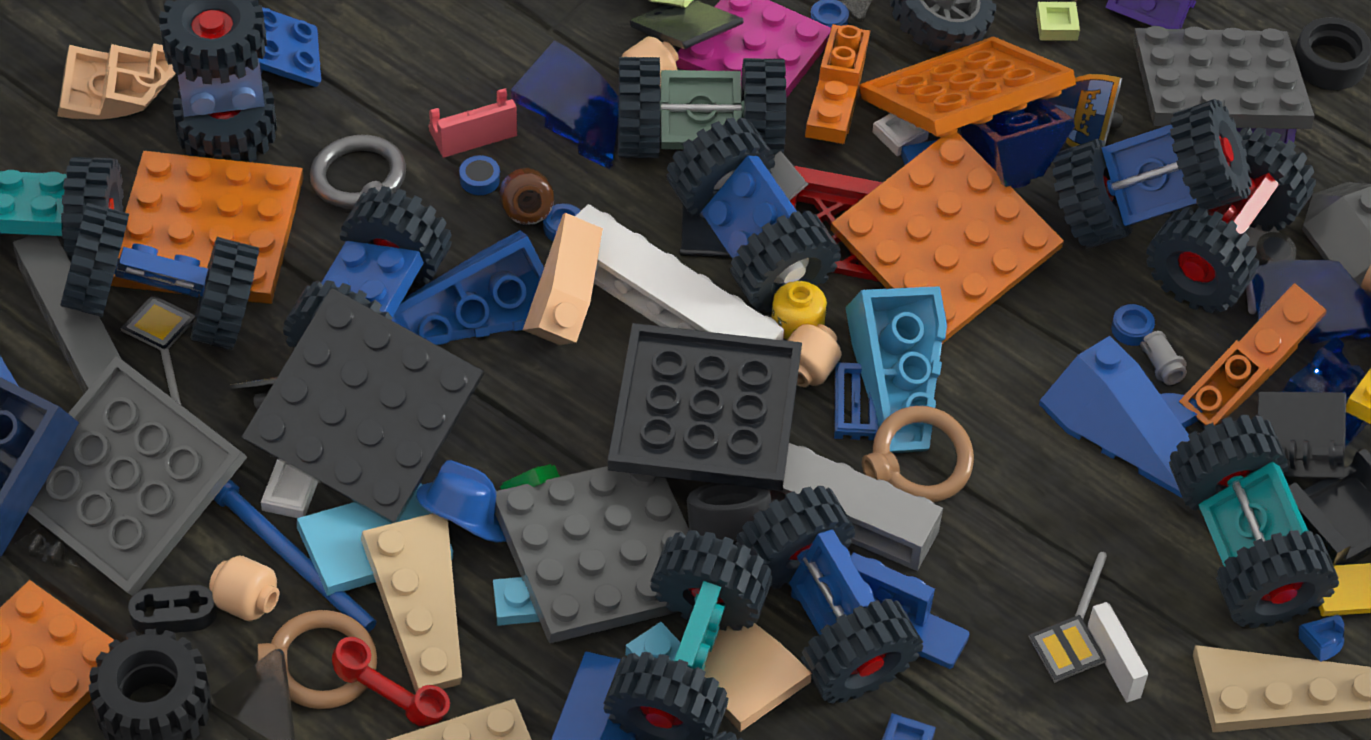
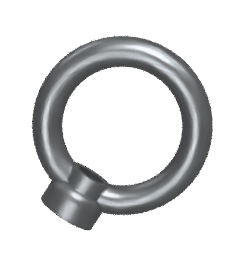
[310,135,406,209]

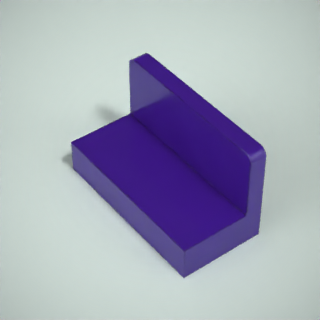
[1105,0,1196,29]

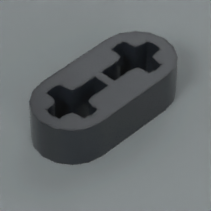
[128,585,217,634]

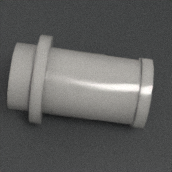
[1140,331,1187,385]

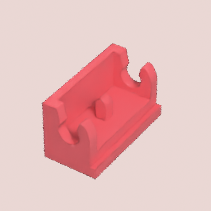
[429,88,517,158]

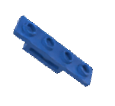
[791,552,969,669]

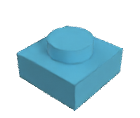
[493,577,540,626]
[625,622,680,661]

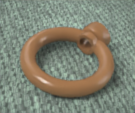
[862,406,974,502]
[257,610,377,709]

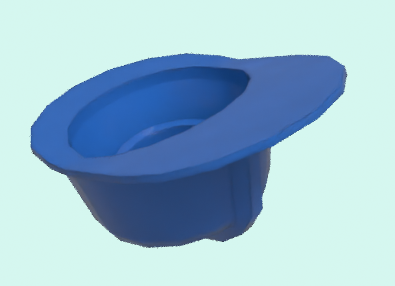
[416,460,507,542]

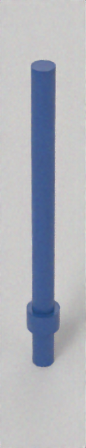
[213,479,377,633]

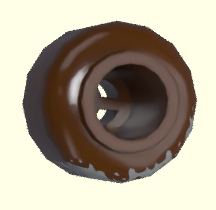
[499,168,555,225]

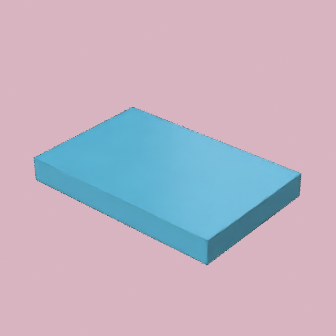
[297,483,453,596]

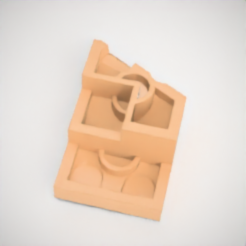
[57,44,176,120]
[704,623,812,732]

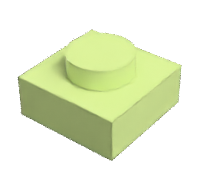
[1036,2,1080,40]

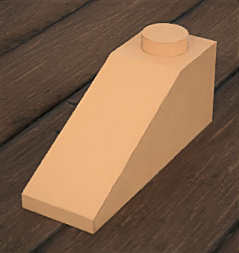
[523,213,603,345]

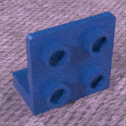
[259,7,321,87]

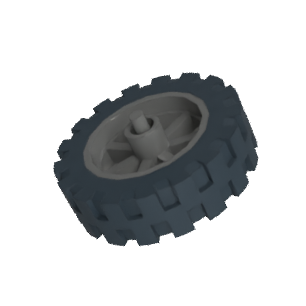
[890,0,996,53]

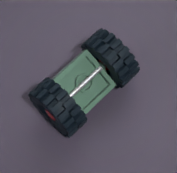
[618,57,786,158]

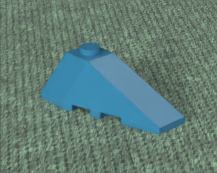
[846,286,947,453]

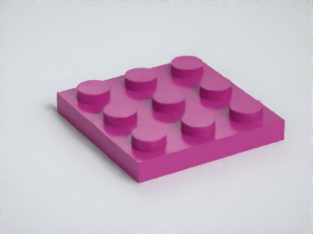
[675,0,831,98]

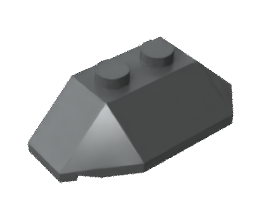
[1302,182,1371,300]

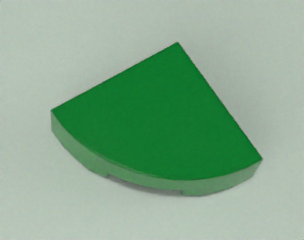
[500,464,560,490]

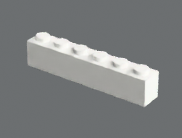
[575,204,784,340]

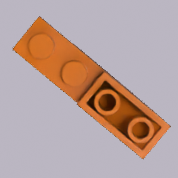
[805,24,870,144]
[1179,283,1327,426]

